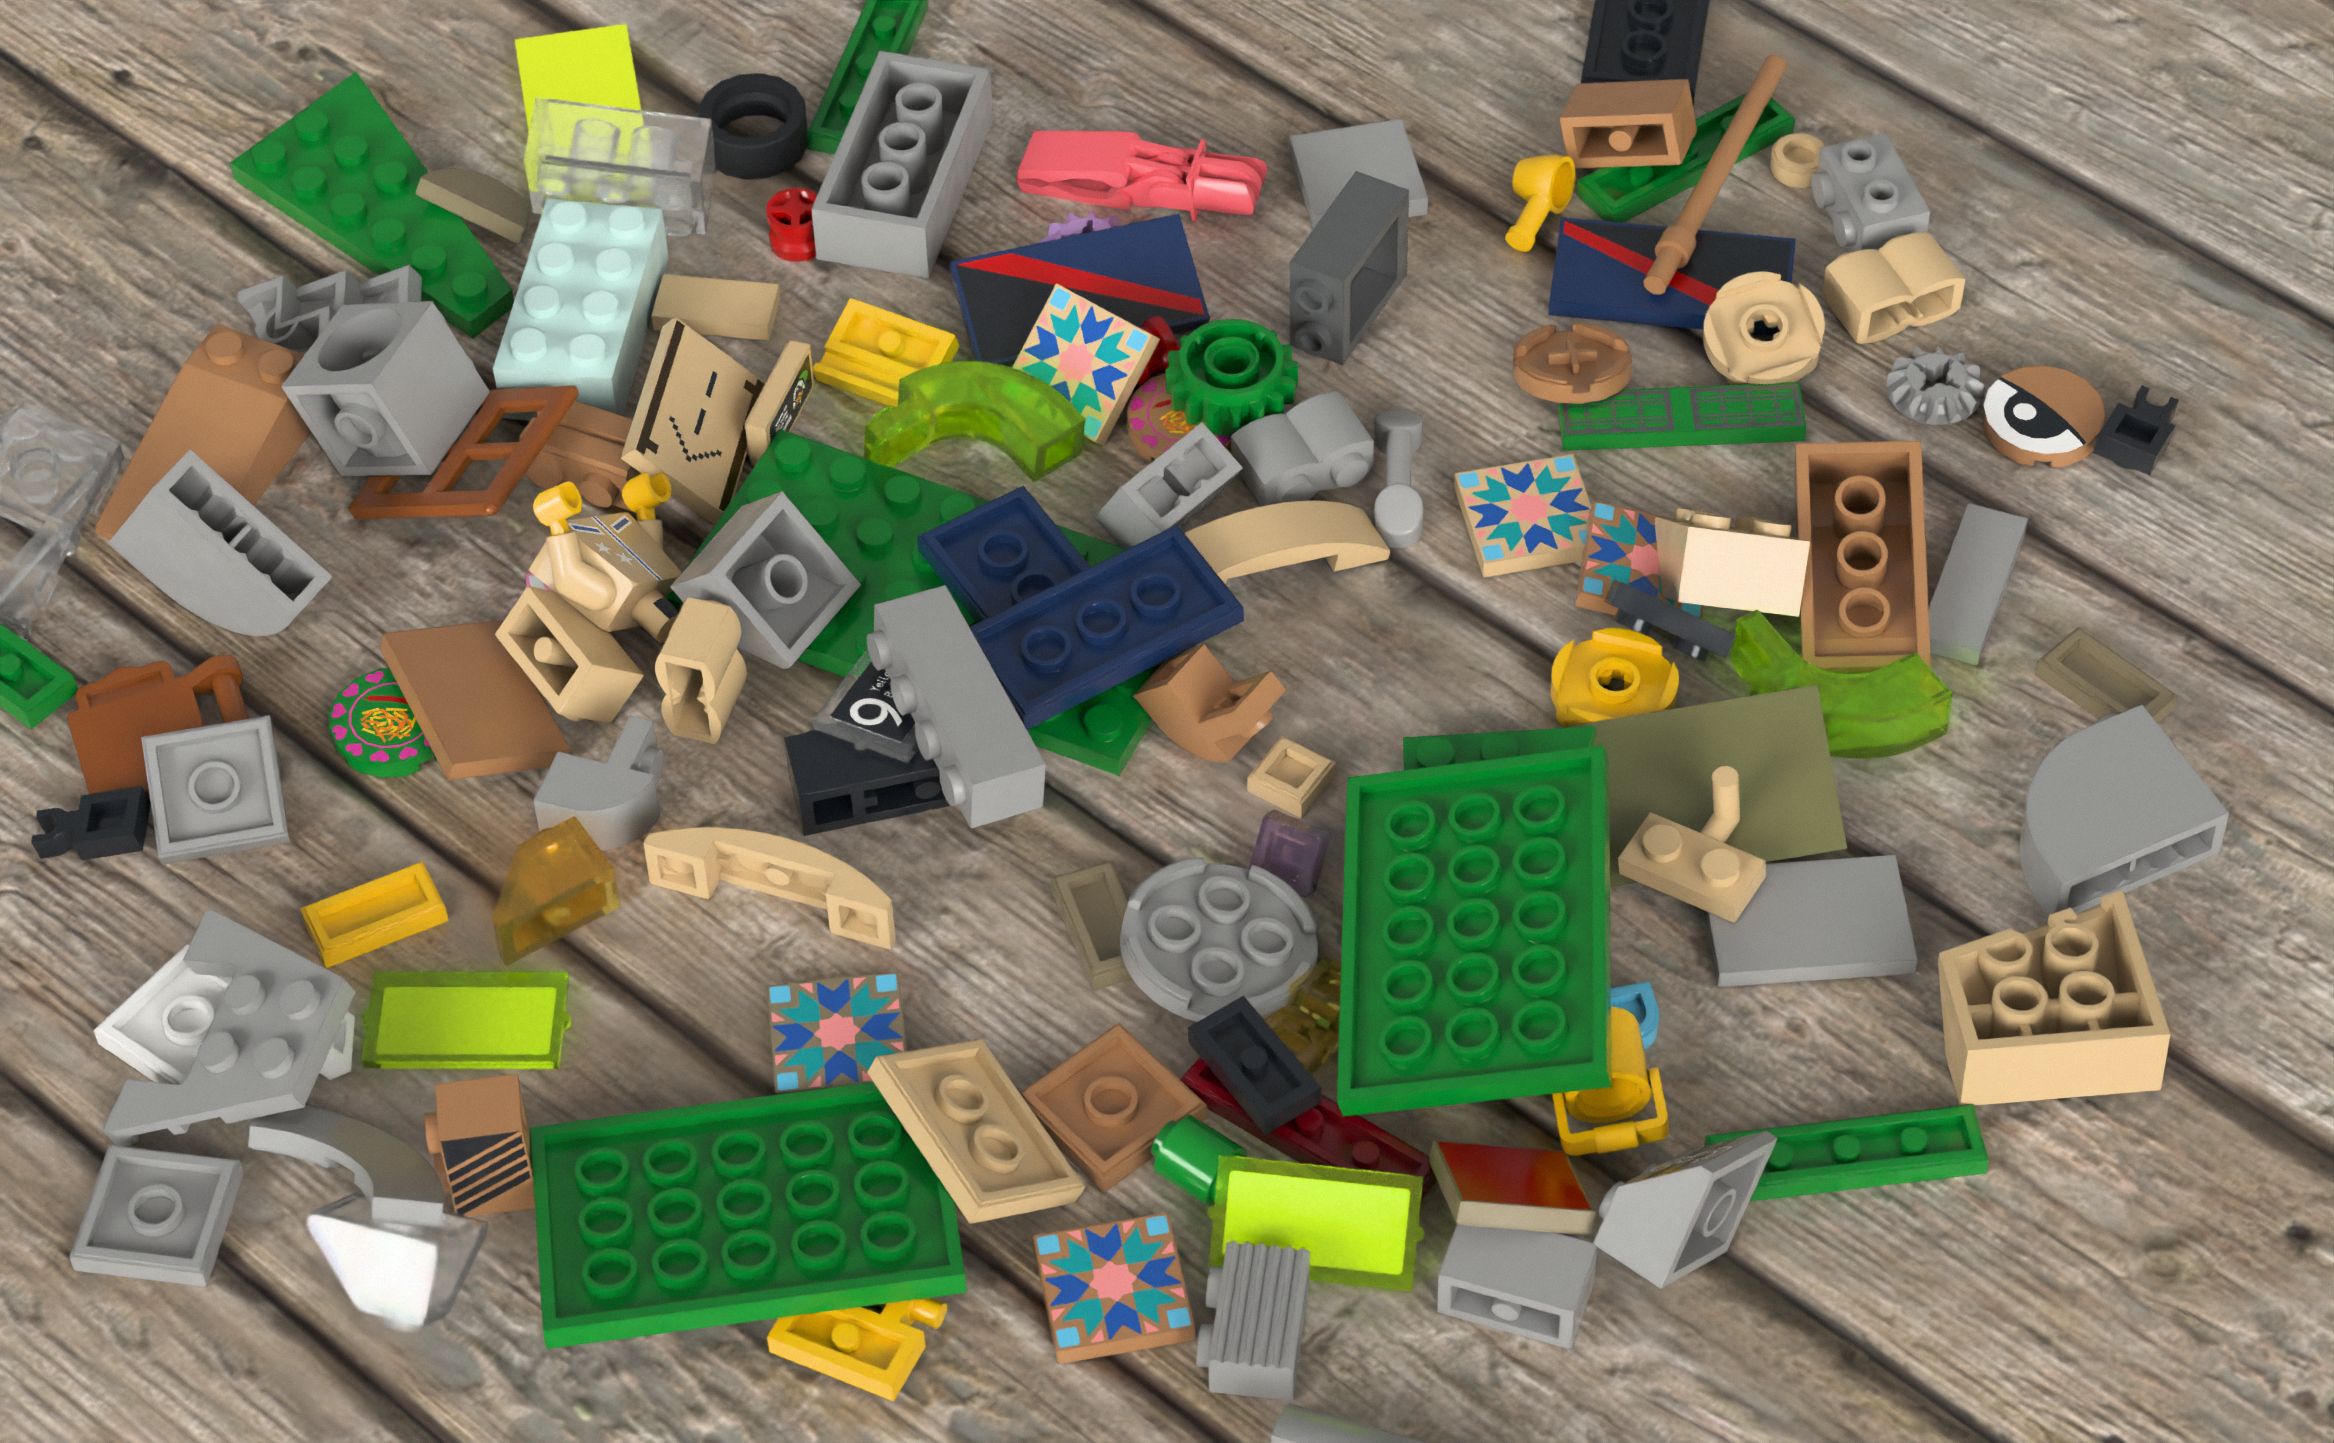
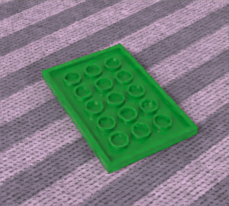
[1337,745,1612,1117]
[530,1082,967,1349]

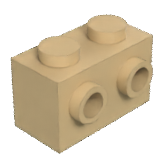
[495,586,644,724]

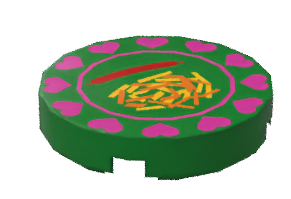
[329,668,437,778]

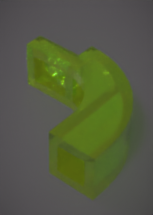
[863,361,1086,483]
[1731,609,1953,759]

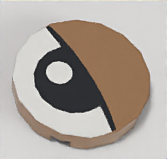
[1982,365,2106,468]

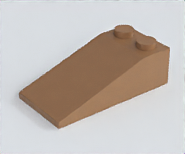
[95,324,312,540]
[1794,441,1931,674]

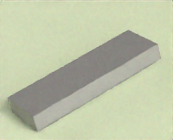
[1929,503,2028,666]

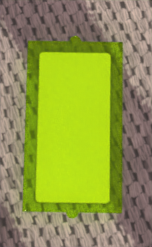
[361,972,571,1069]
[1207,1154,1425,1292]

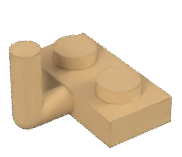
[1618,766,1766,923]

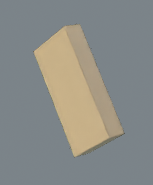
[651,274,781,341]

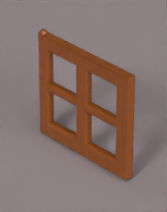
[348,385,579,519]

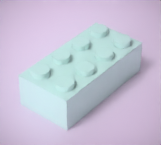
[493,199,669,420]

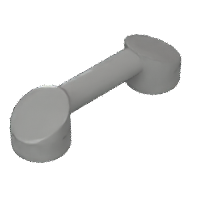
[1374,409,1424,548]

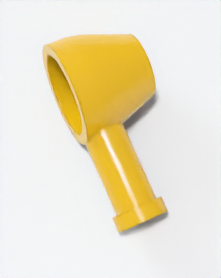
[1505,154,1576,252]

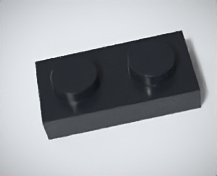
[1604,579,1736,662]
[1188,995,1321,1135]

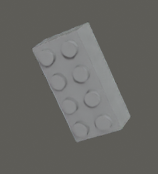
[812,51,993,279]

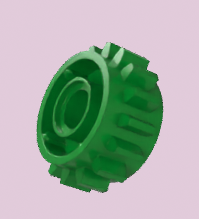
[1166,319,1298,436]

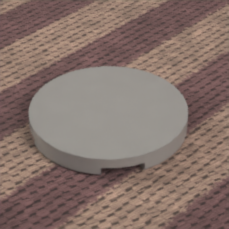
[1120,857,1318,1022]

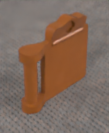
[67,655,249,798]

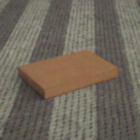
[380,620,570,780]

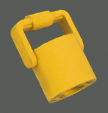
[1552,1006,1670,1156]

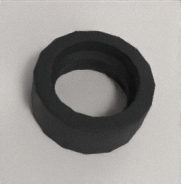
[698,73,808,180]

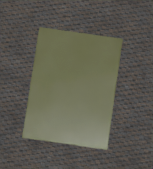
[1569,685,1847,887]

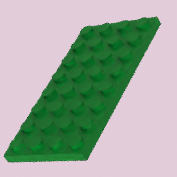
[666,429,1196,776]

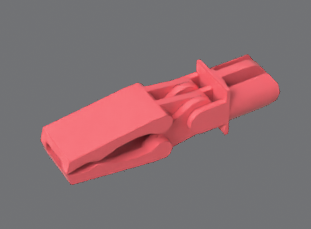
[1016,130,1268,222]

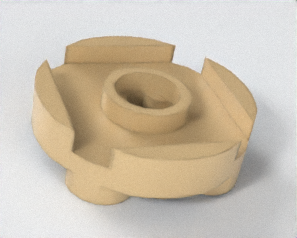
[1703,272,1825,385]

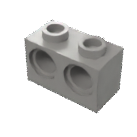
[1094,422,1243,549]

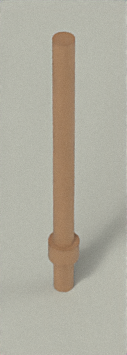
[1644,55,1787,295]

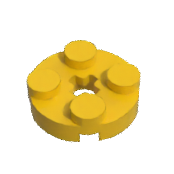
[1550,628,1679,728]

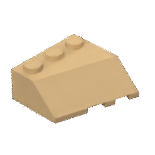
[1938,890,2171,1106]

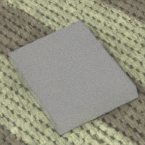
[1704,855,1918,987]

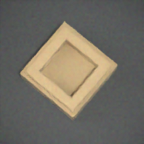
[1247,736,1336,819]

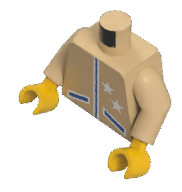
[529,472,682,643]

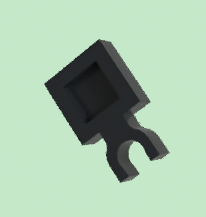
[2093,385,2179,475]
[31,786,151,860]

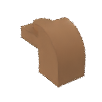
[1133,644,1286,762]

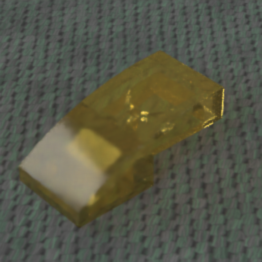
[1265,957,1341,1075]

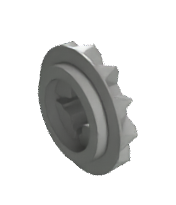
[1886,345,1985,425]

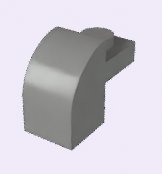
[533,715,664,851]

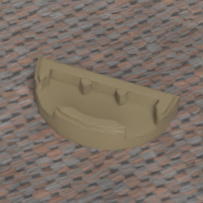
[415,168,529,244]

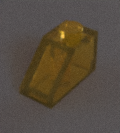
[492,816,621,966]

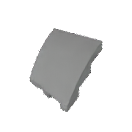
[238,265,422,355]

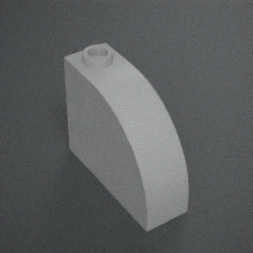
[108,450,333,636]
[2019,705,2229,916]

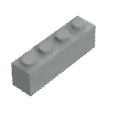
[867,585,1046,828]

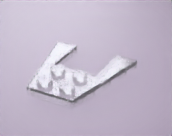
[0,401,124,641]

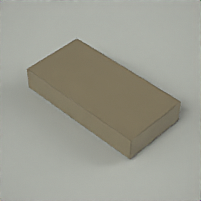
[2035,627,2178,723]
[1051,860,1132,990]

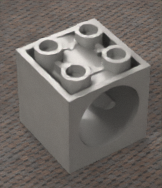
[281,301,490,476]

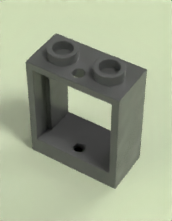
[1290,171,1409,365]

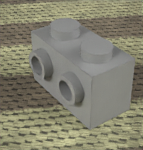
[1811,133,1930,252]

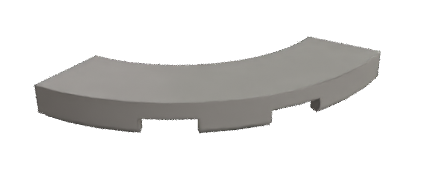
[248,1105,444,1227]

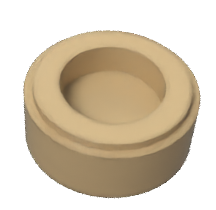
[1770,133,1826,188]

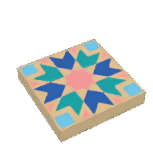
[1001,284,1160,446]
[1454,454,1591,578]

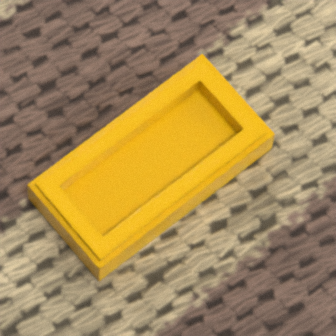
[300,861,449,969]

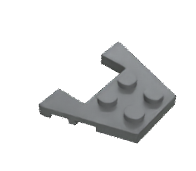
[103,910,356,1146]

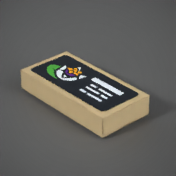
[744,340,814,466]

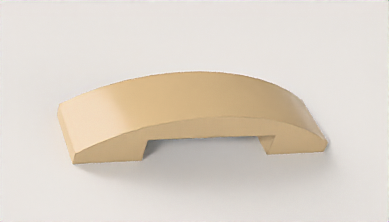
[1185,500,1390,585]
[643,827,896,950]

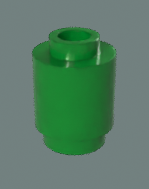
[1151,1115,1257,1209]

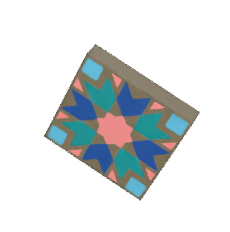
[766,971,907,1095]

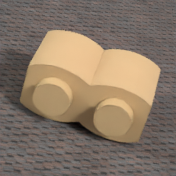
[1821,232,1966,344]
[655,597,747,744]

